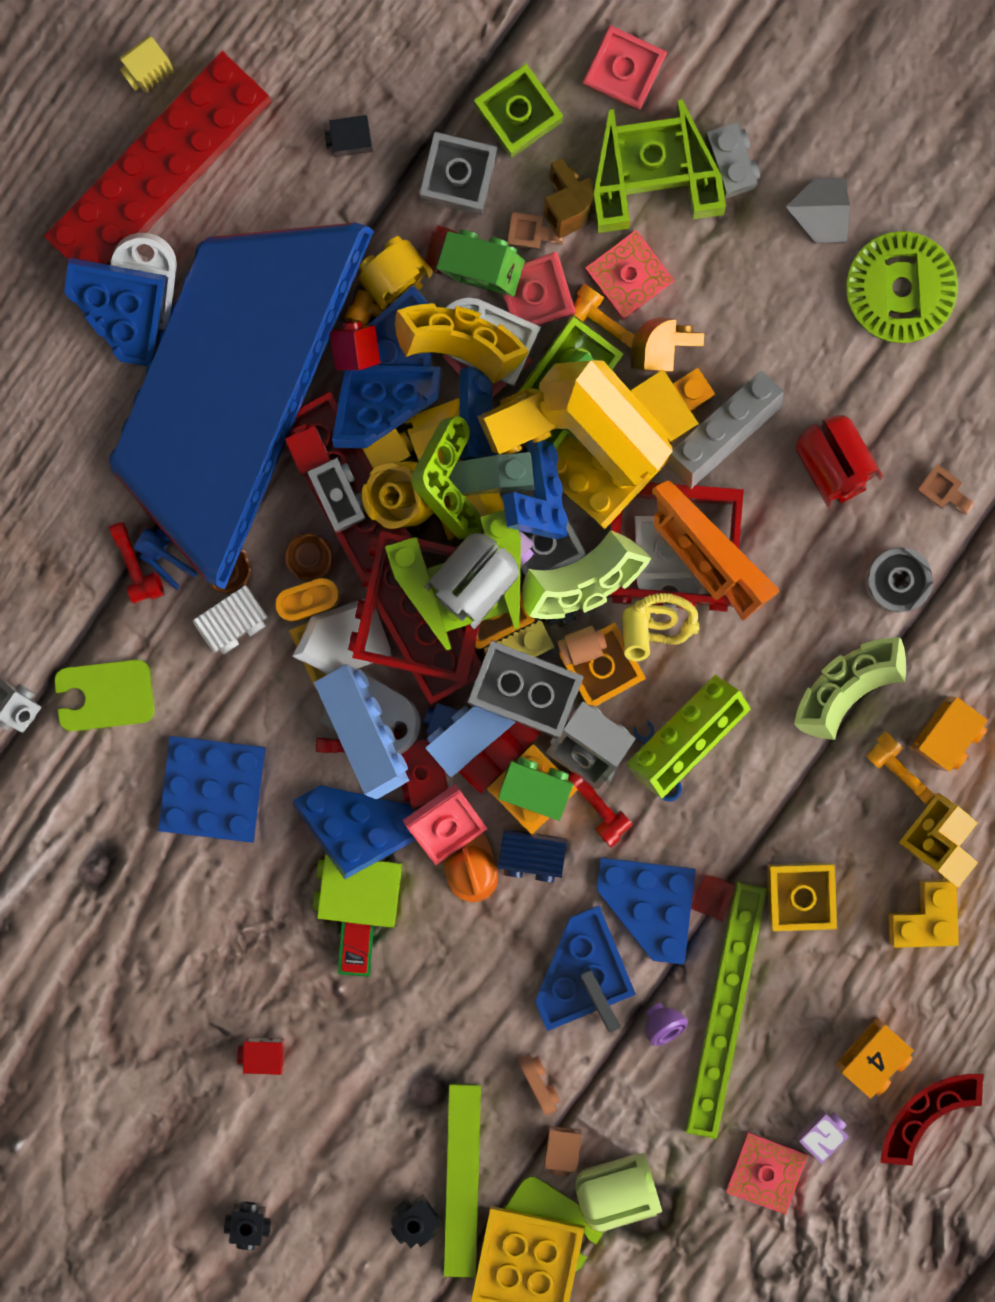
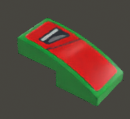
[338,922,374,977]

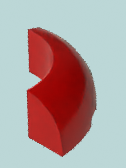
[880,1074,984,1166]

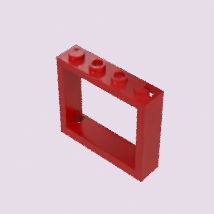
[607,482,744,612]
[348,531,481,684]

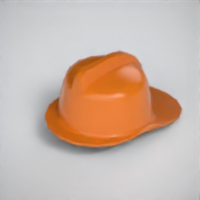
[442,833,498,902]

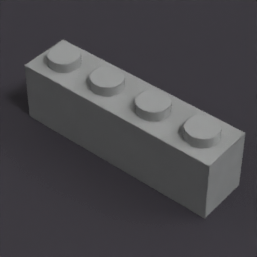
[668,371,784,489]

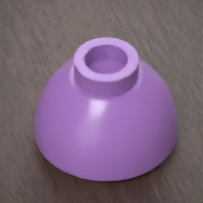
[646,1003,688,1046]

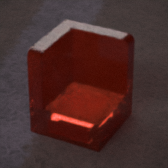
[691,873,735,922]

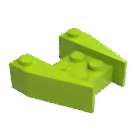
[593,99,726,233]
[385,510,521,650]

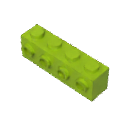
[626,674,751,799]

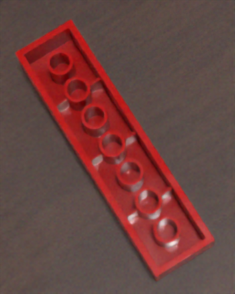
[44,50,271,265]

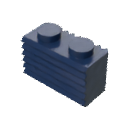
[498,829,567,883]

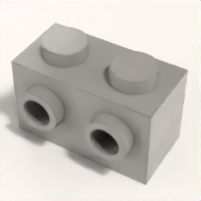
[704,122,760,199]
[308,458,366,533]

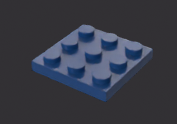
[158,736,266,843]

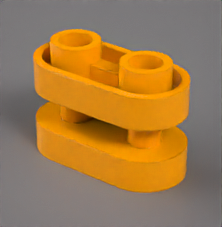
[275,578,340,622]

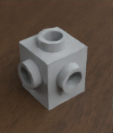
[0,678,41,733]

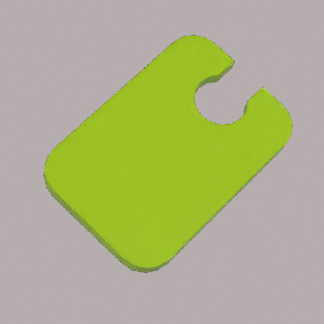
[55,660,155,731]
[504,1176,603,1271]

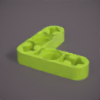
[412,416,482,539]

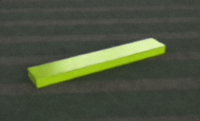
[444,1083,481,1278]

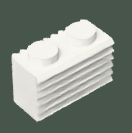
[192,585,269,655]

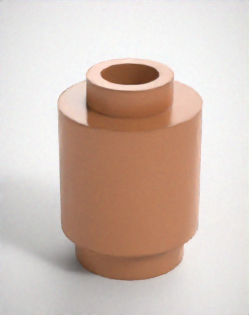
[557,625,607,666]

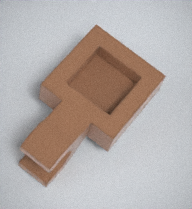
[508,212,564,250]
[917,464,975,515]

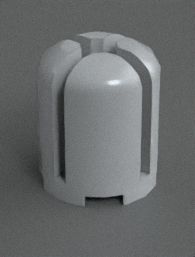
[424,533,519,629]

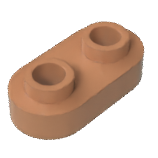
[518,1053,561,1116]

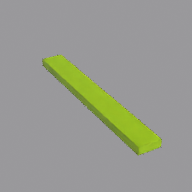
[685,881,767,1139]

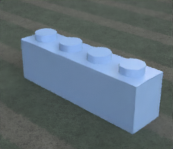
[314,664,409,799]
[426,705,516,777]

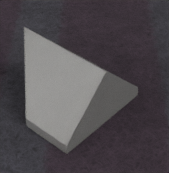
[786,178,850,243]

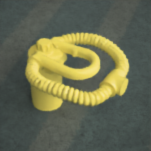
[622,593,699,661]

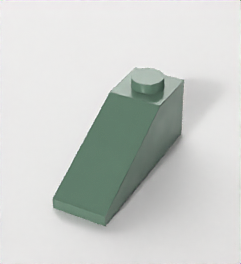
[444,452,535,498]

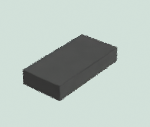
[579,967,621,1033]

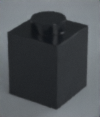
[324,115,373,157]

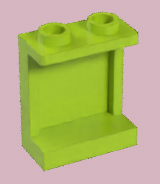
[313,854,403,928]

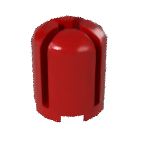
[796,415,884,508]

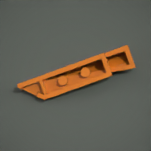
[652,480,779,621]

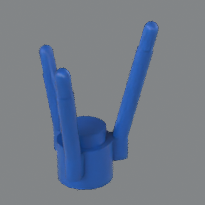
[134,528,197,590]

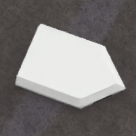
[292,599,391,675]

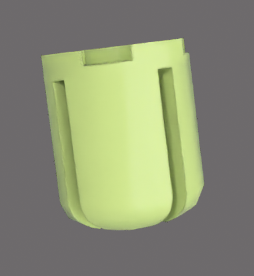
[574,1153,662,1232]

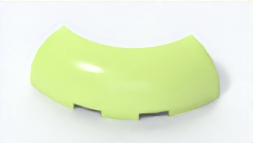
[522,530,652,619]
[794,637,906,740]

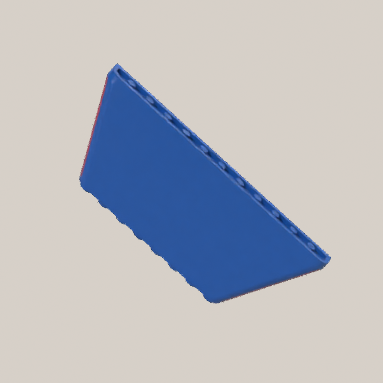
[109,222,374,589]

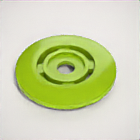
[846,231,958,343]

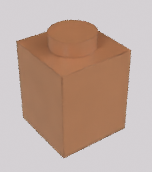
[544,1125,582,1176]

